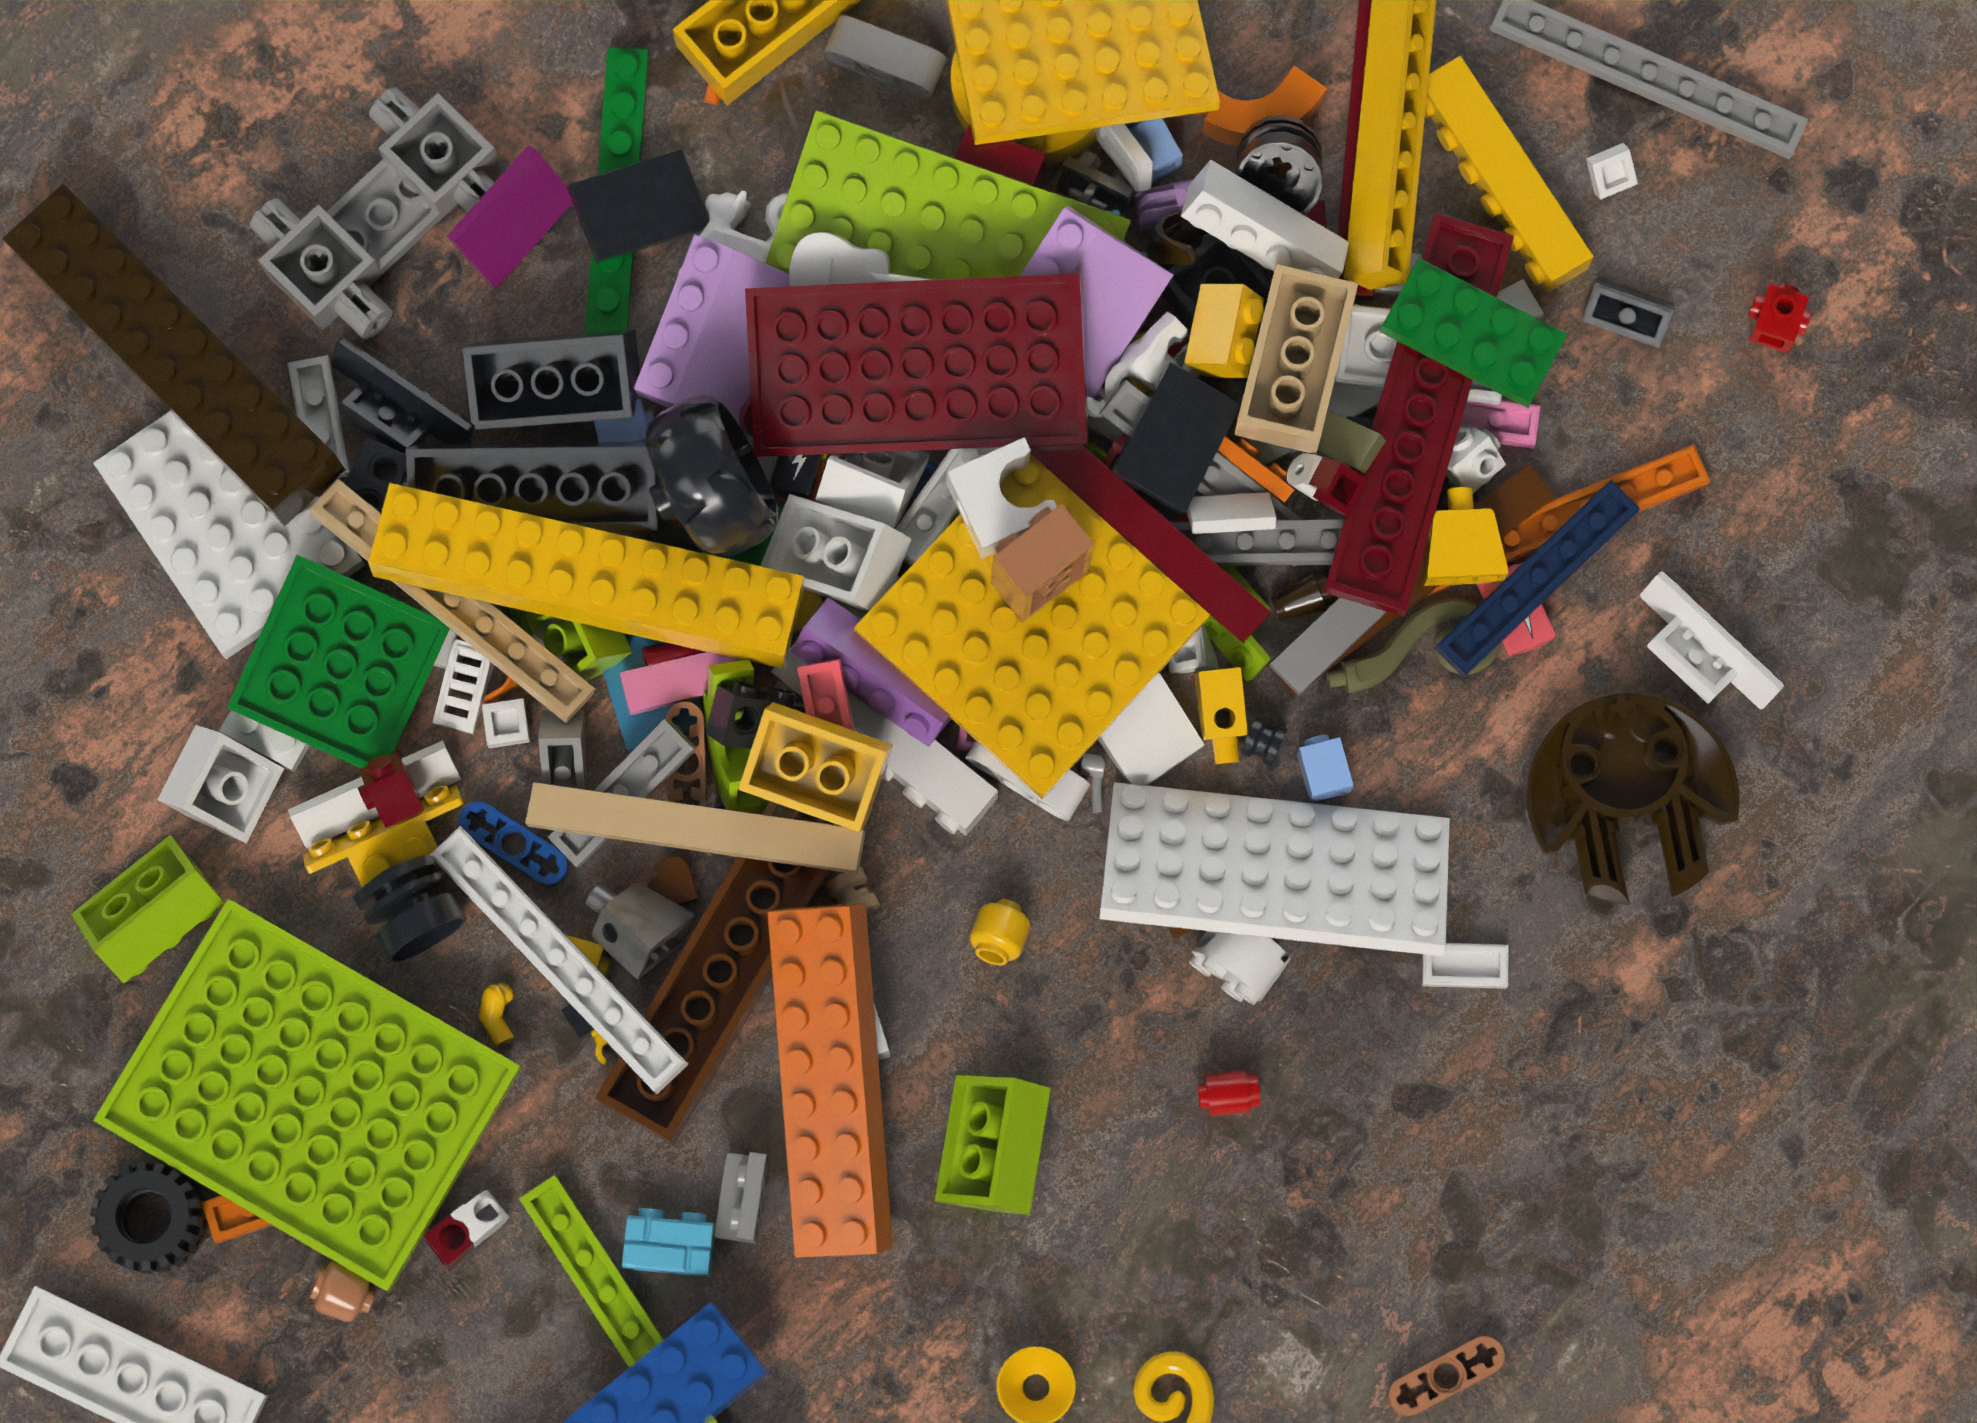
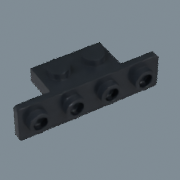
[331,337,474,454]

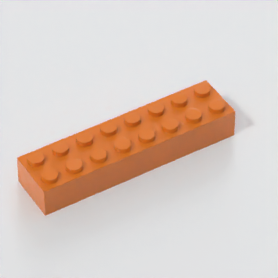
[768,903,893,1258]

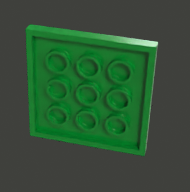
[226,554,450,768]

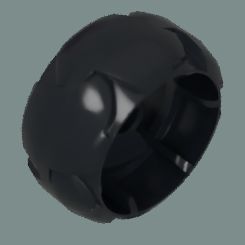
[646,395,778,558]

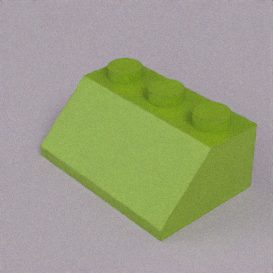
[508,607,632,681]
[71,834,224,984]
[934,1075,1051,1215]

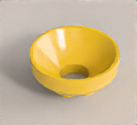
[997,1347,1075,1423]

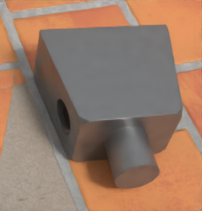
[586,883,695,979]

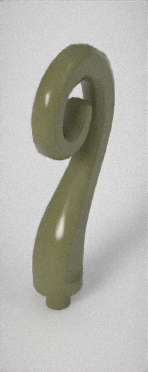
[1326,598,1501,693]

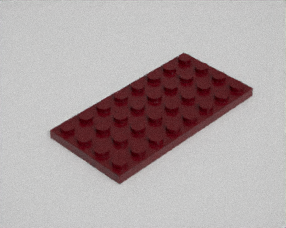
[745,273,1089,457]

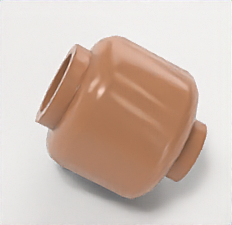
[308,1260,376,1322]

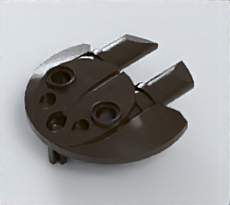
[1526,693,1739,905]

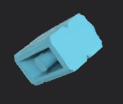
[622,1208,715,1277]

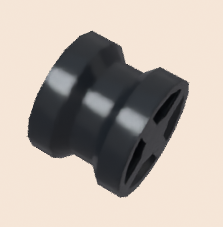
[1240,715,1288,767]

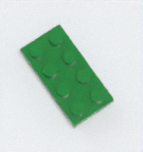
[1380,258,1567,408]

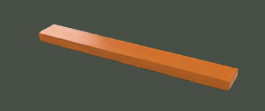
[1425,444,1710,598]

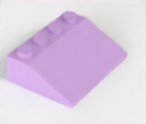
[1020,206,1173,399]
[634,234,790,435]

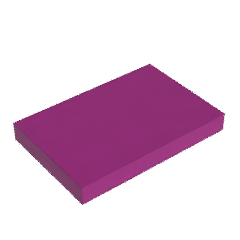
[447,145,572,289]

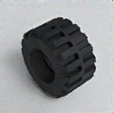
[90,1162,207,1274]

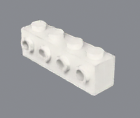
[1181,160,1349,278]

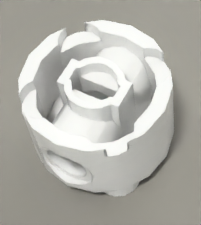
[1189,931,1291,1005]

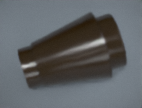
[1271,572,1336,621]

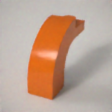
[1195,66,1327,146]

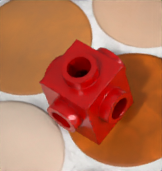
[1748,283,1812,354]

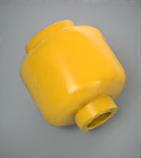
[969,899,1031,965]

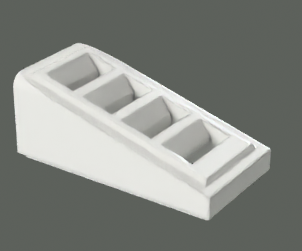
[433,639,495,735]

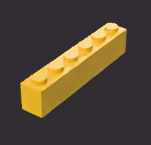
[1425,56,1594,293]

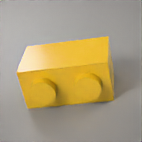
[1184,284,1264,378]

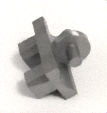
[1056,149,1134,217]

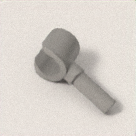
[1080,753,1105,813]

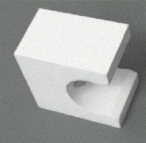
[946,437,1057,559]

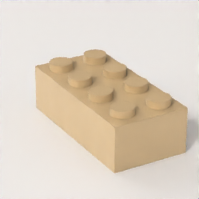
[1235,264,1358,455]

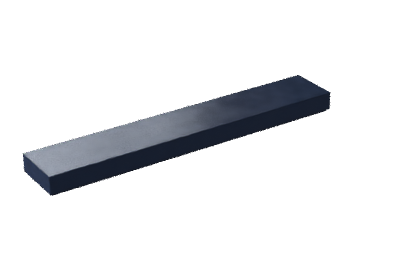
[1434,480,1640,678]

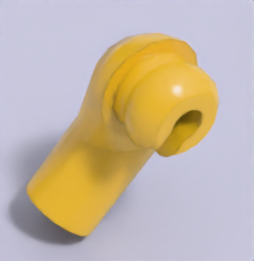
[478,982,514,1048]

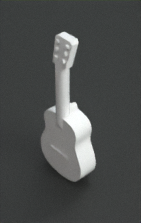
[789,232,931,286]

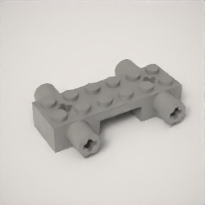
[250,87,500,340]

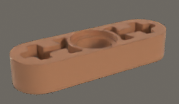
[666,702,707,807]
[1387,1336,1505,1416]

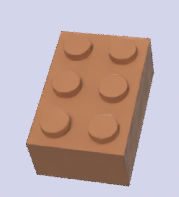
[991,504,1094,623]

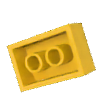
[738,702,893,832]

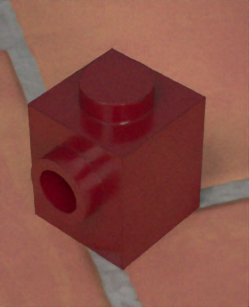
[358,752,424,828]

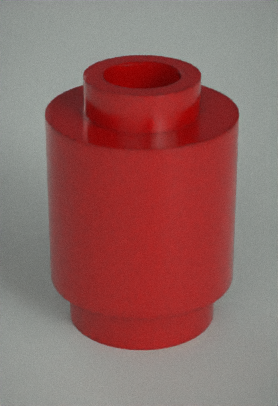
[1197,1070,1260,1117]

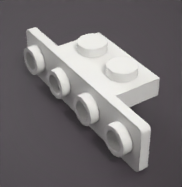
[1640,572,1784,709]

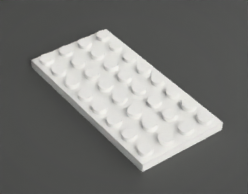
[1100,782,1450,956]

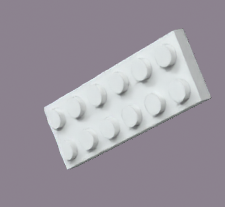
[0,1286,268,1423]

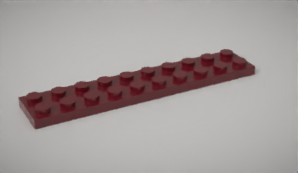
[1323,213,1514,617]

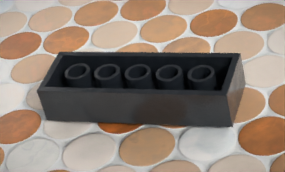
[406,441,666,531]

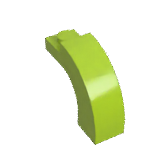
[703,659,770,813]

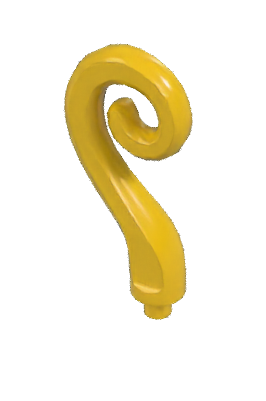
[1133,1351,1215,1423]

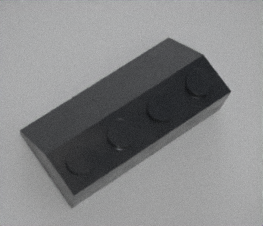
[462,329,640,430]

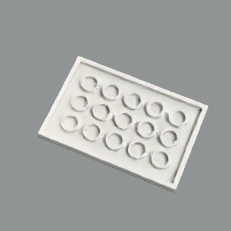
[93,412,366,659]

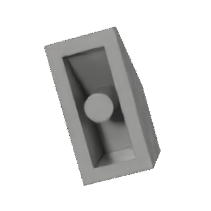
[538,710,587,790]

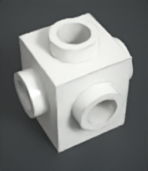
[1446,423,1506,493]

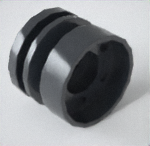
[1236,115,1323,215]
[353,855,467,963]

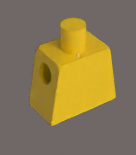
[1423,487,1508,586]
[1194,667,1247,764]

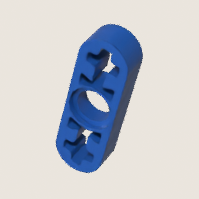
[459,802,569,887]

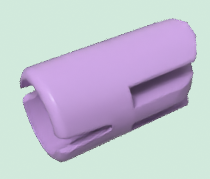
[1132,179,1194,230]

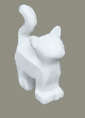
[678,190,788,275]
[1087,312,1201,418]

